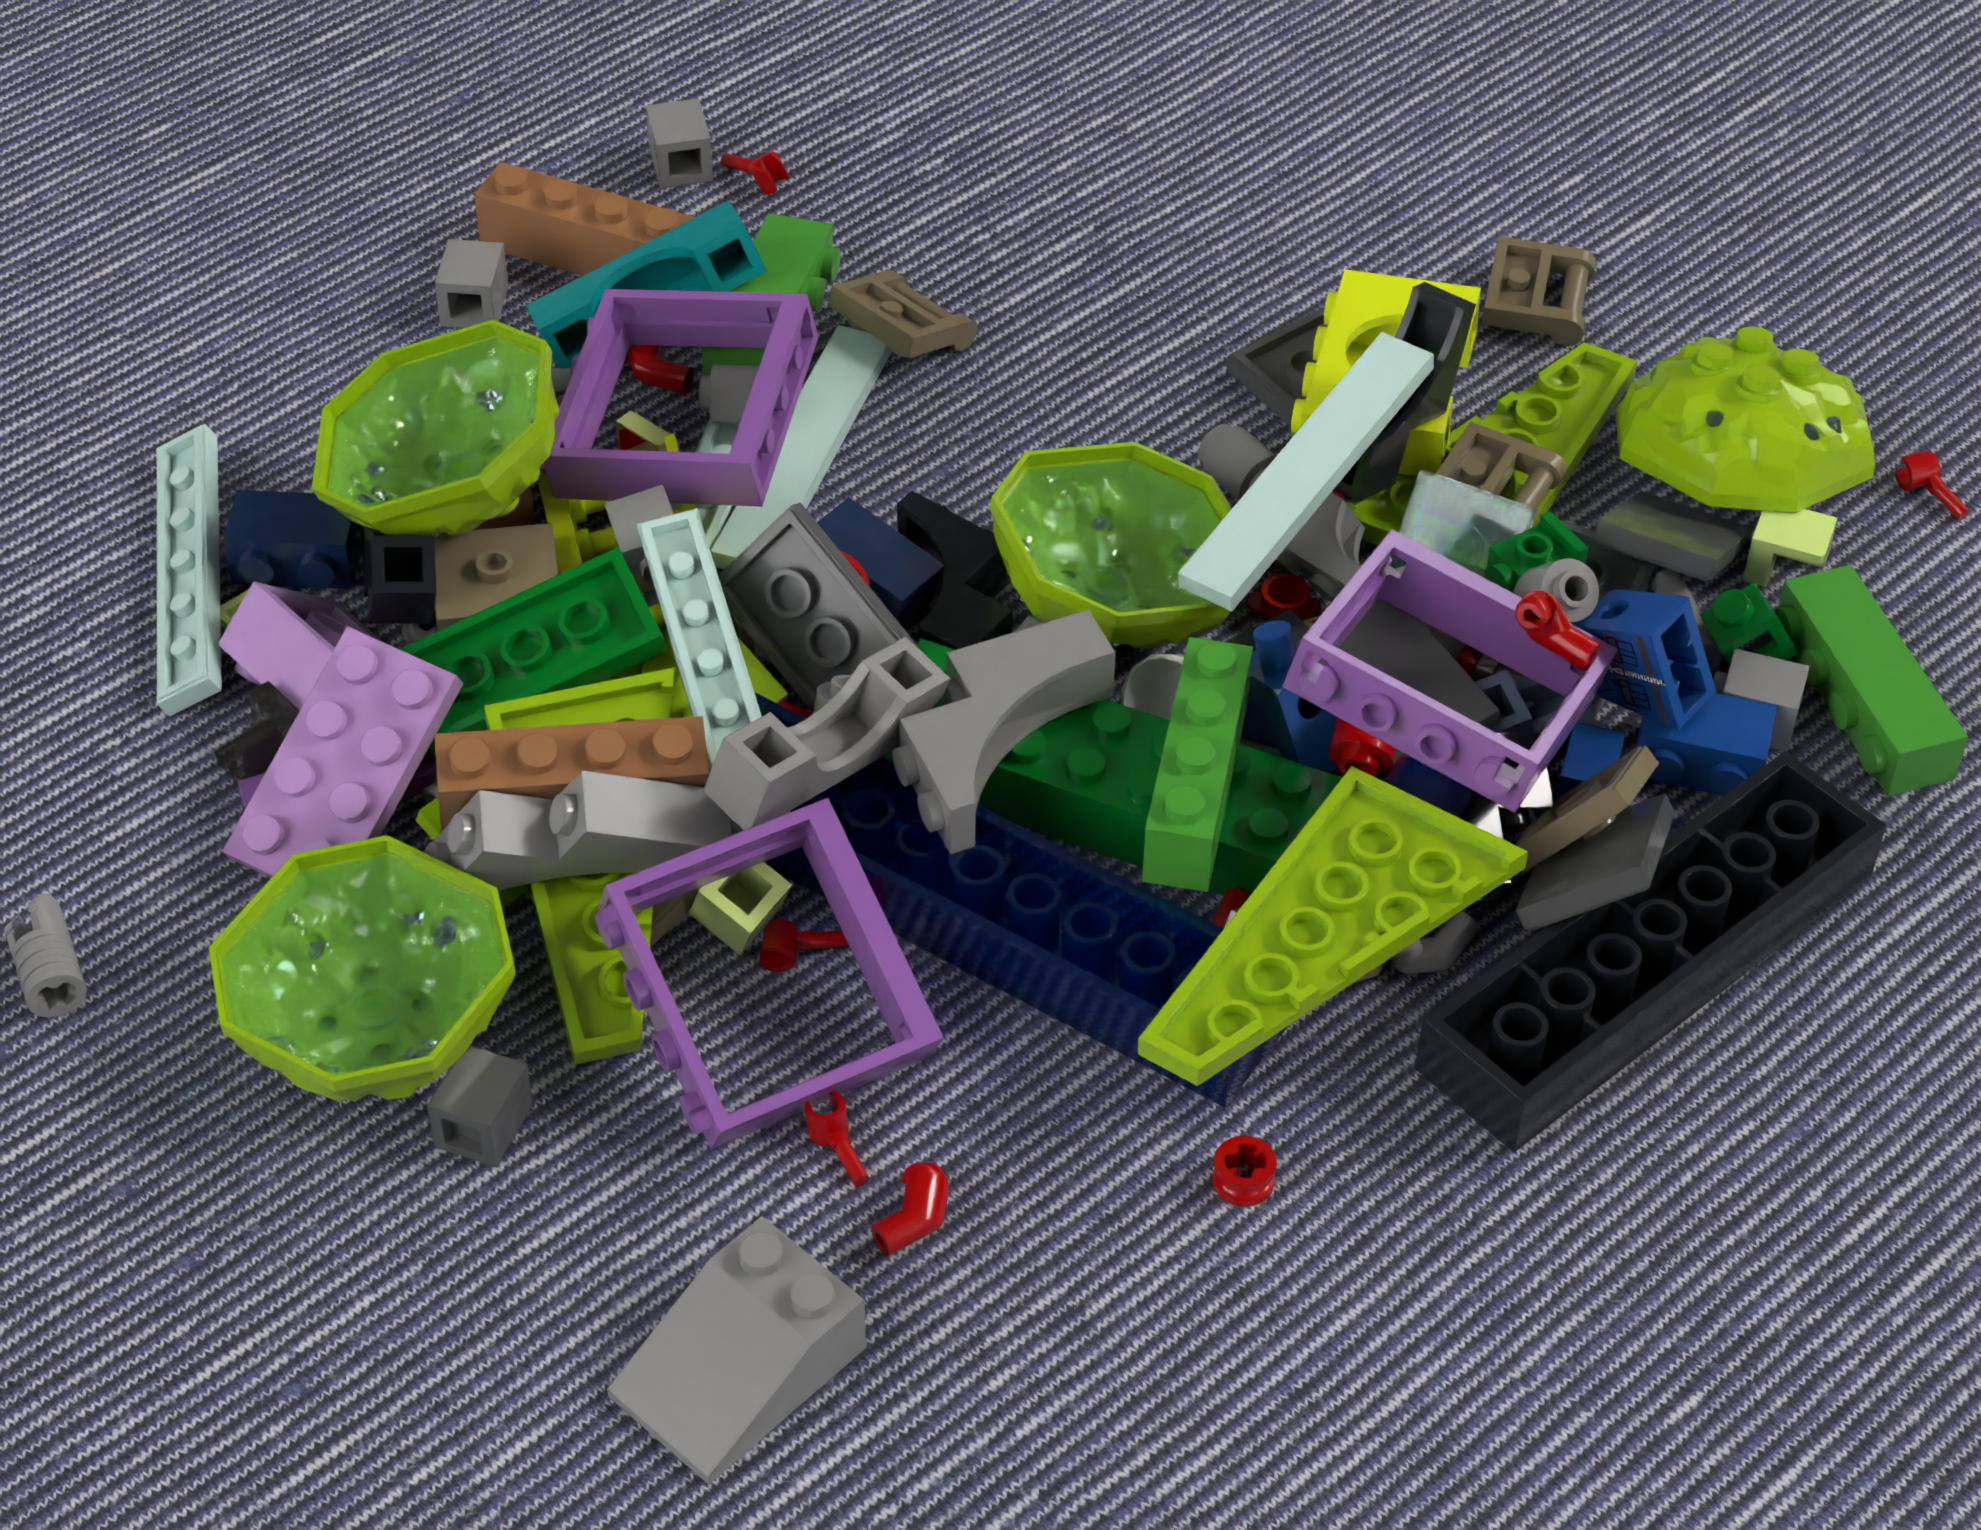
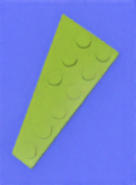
[1346,342,1637,578]
[484,667,675,1065]
[1138,766,1528,1086]

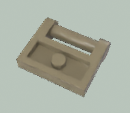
[1481,236,1596,346]
[827,270,978,358]
[1420,422,1567,545]

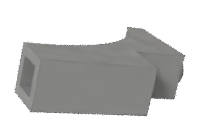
[892,610,1115,854]
[424,770,733,892]

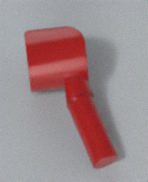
[721,152,791,195]
[1895,451,1970,520]
[760,919,849,972]
[804,1091,870,1187]

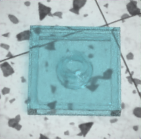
[1390,470,1538,578]

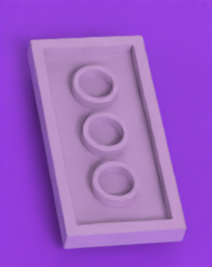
[222,626,463,878]

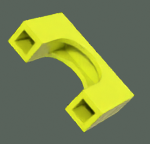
[1291,269,1481,478]

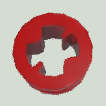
[1212,1135,1277,1207]

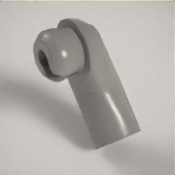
[1388,912,1478,974]

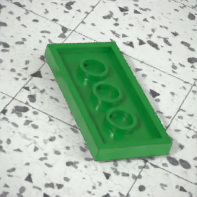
[399,547,669,759]

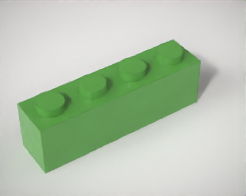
[702,213,841,376]
[1775,565,1968,797]
[1142,637,1253,892]

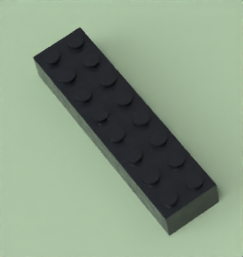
[1415,751,1886,1153]

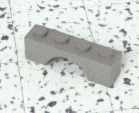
[1273,492,1466,659]
[703,637,951,830]

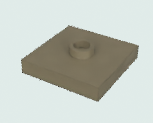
[430,523,558,631]
[1515,745,1659,873]

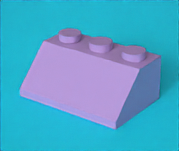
[218,581,383,718]

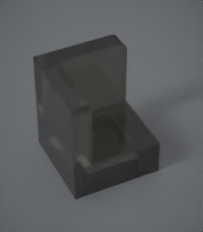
[215,681,300,783]

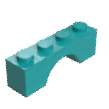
[526,200,767,369]

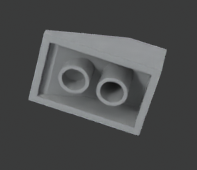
[607,1216,866,1485]

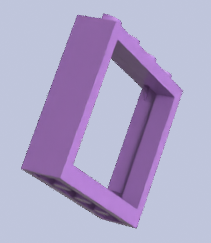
[540,289,819,507]
[1282,529,1618,813]
[595,798,944,1150]

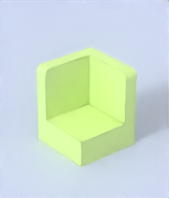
[1743,509,1837,587]

